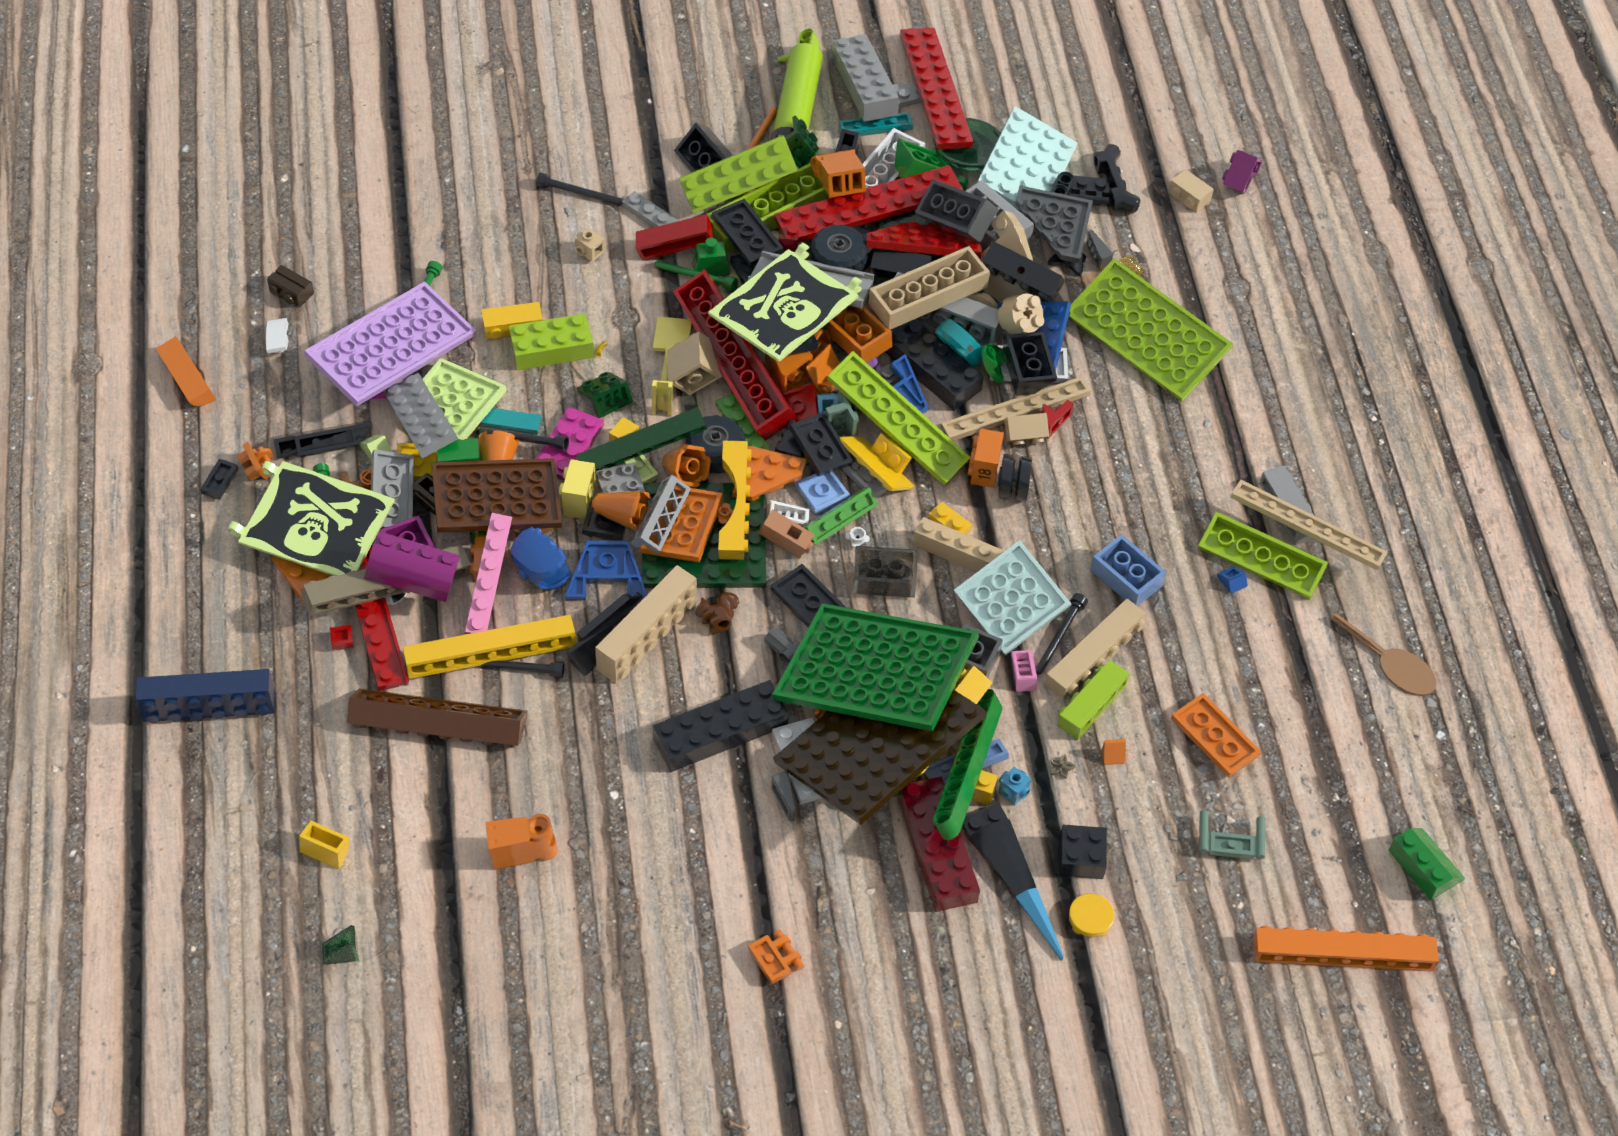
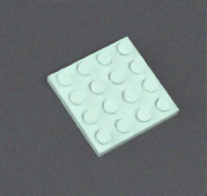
[954,540,1071,655]

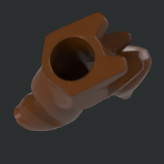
[695,592,739,634]

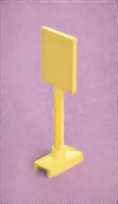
[652,317,692,416]

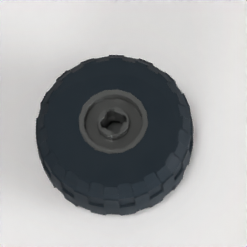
[810,224,868,271]
[686,415,746,474]

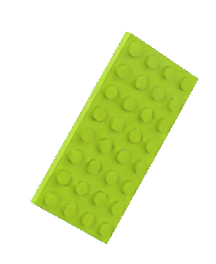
[1069,258,1233,402]

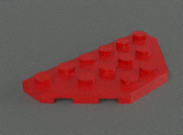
[866,222,982,259]

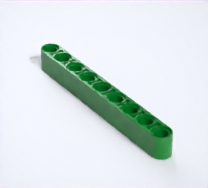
[933,689,1003,840]

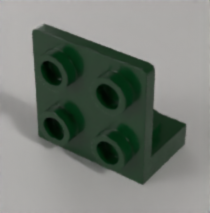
[785,115,819,168]
[576,372,633,418]

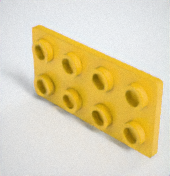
[840,433,914,491]

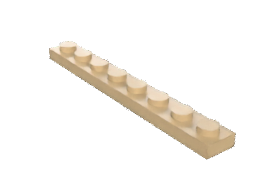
[941,376,1091,441]
[1230,479,1388,571]

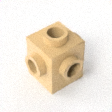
[575,227,605,262]

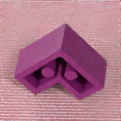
[1222,149,1263,193]

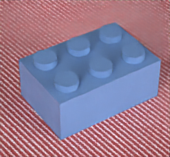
[1090,534,1167,606]

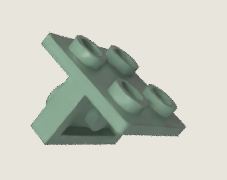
[825,391,859,437]

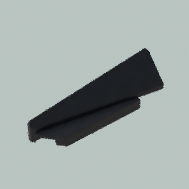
[272,420,372,459]
[567,592,645,676]

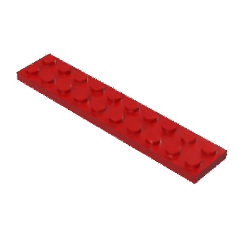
[900,27,973,149]
[774,165,964,242]

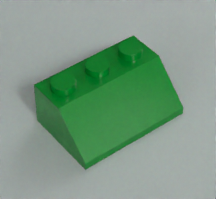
[894,138,948,178]
[1388,828,1465,901]

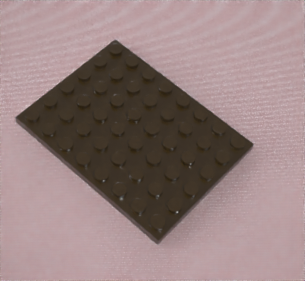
[773,689,987,825]

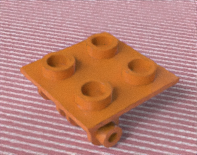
[805,344,840,394]

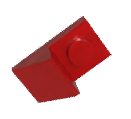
[1041,399,1074,439]

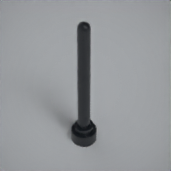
[536,172,623,205]
[477,428,569,452]
[1036,593,1088,675]
[475,660,565,678]

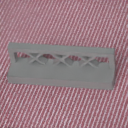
[631,475,691,553]

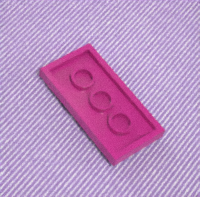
[536,407,604,481]

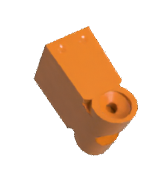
[810,149,866,198]
[485,814,558,870]

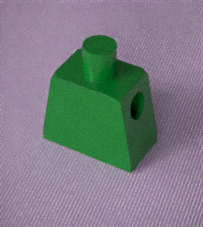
[692,238,730,277]

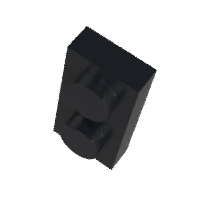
[200,459,238,500]

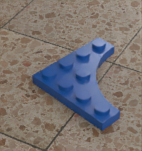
[997,301,1071,371]

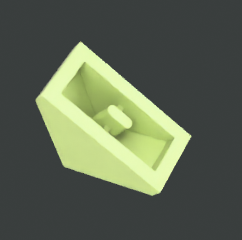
[359,434,392,462]

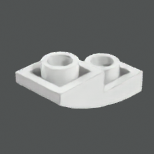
[266,318,289,353]

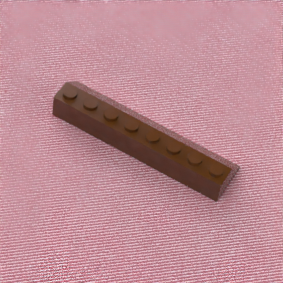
[347,688,528,748]

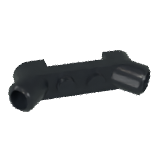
[1093,144,1141,214]

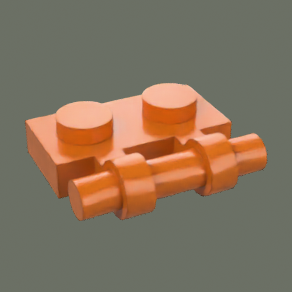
[748,930,804,985]

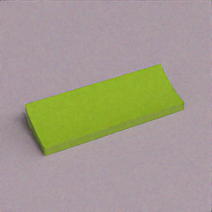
[1198,512,1328,599]

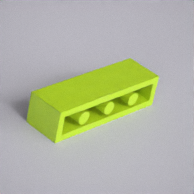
[1057,660,1130,740]

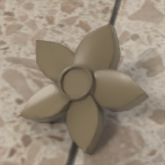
[1050,754,1076,779]

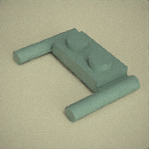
[1199,810,1265,859]

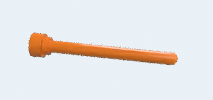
[746,107,778,150]

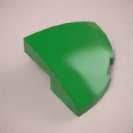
[981,343,1006,384]

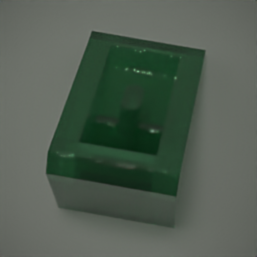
[322,925,359,965]

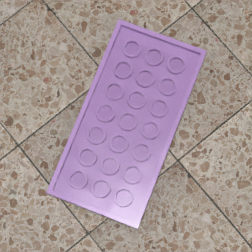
[304,282,476,407]

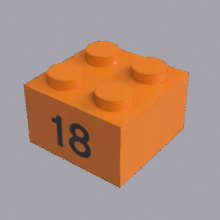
[968,428,1004,488]

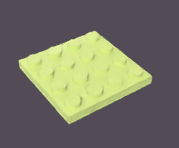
[396,358,507,440]

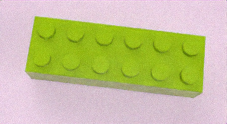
[679,135,798,214]

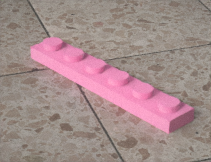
[465,513,512,634]

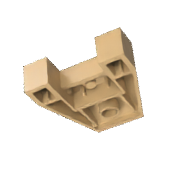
[980,210,1033,302]

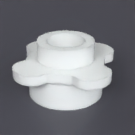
[845,527,870,548]

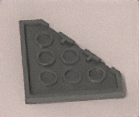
[1015,185,1093,263]

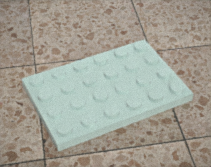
[976,106,1078,210]

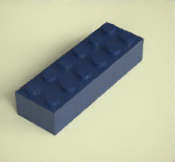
[136,669,275,723]

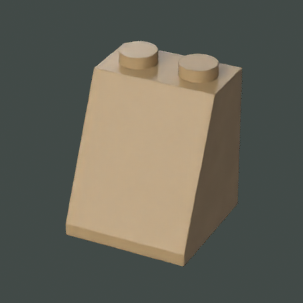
[667,332,722,395]

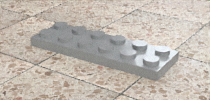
[383,373,458,458]

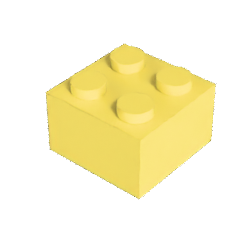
[559,460,596,519]

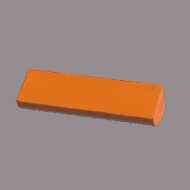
[156,336,216,406]

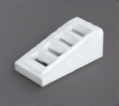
[765,500,809,527]

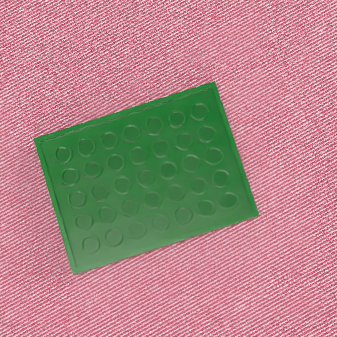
[772,604,979,731]

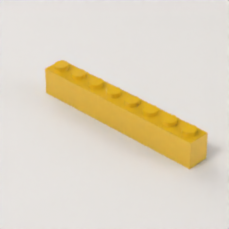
[403,615,576,679]

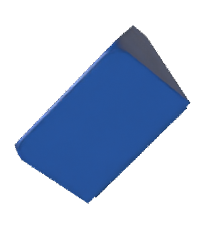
[1217,566,1248,593]

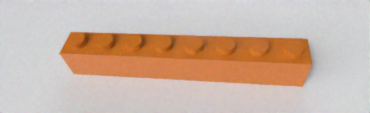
[1253,926,1439,971]

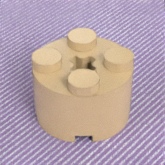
[998,294,1044,334]

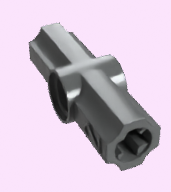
[764,628,800,666]

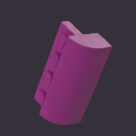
[364,531,460,602]

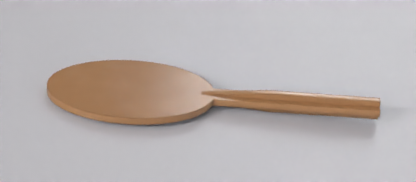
[1331,613,1437,696]

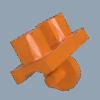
[237,442,273,481]

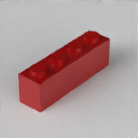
[635,214,714,261]

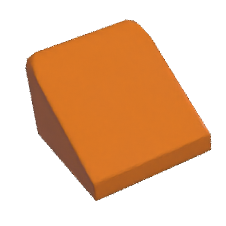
[1101,739,1126,765]

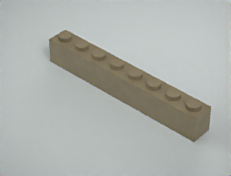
[301,545,471,617]

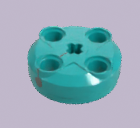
[935,318,983,368]

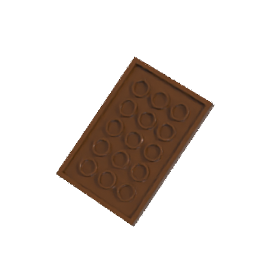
[432,458,562,533]

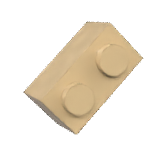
[1168,169,1214,213]
[1004,413,1049,445]

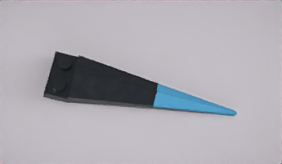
[962,803,1064,960]

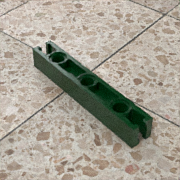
[576,407,707,474]

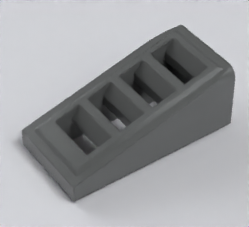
[1087,230,1113,271]
[771,771,795,822]

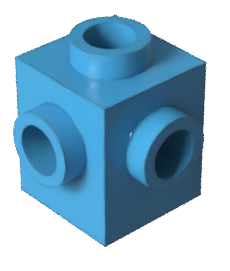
[998,766,1031,806]

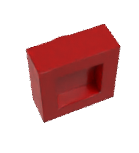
[330,625,354,650]

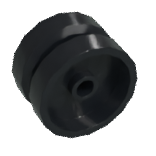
[998,454,1032,501]

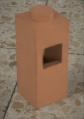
[758,509,815,558]

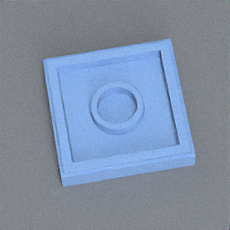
[795,472,850,515]

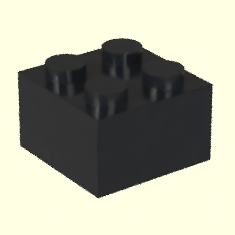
[1059,824,1107,879]

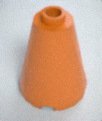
[478,430,519,461]
[592,491,651,531]

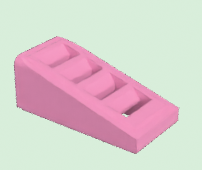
[1011,650,1037,692]

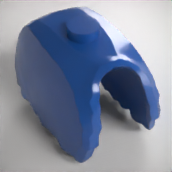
[510,527,572,590]

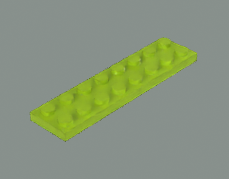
[826,351,970,486]

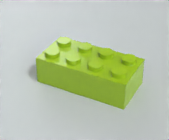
[509,313,594,370]

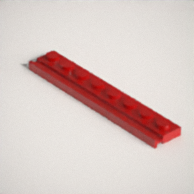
[355,547,409,691]

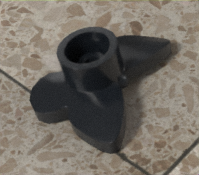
[1048,252,1086,276]

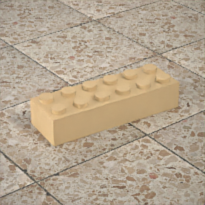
[869,246,990,330]
[595,565,697,683]

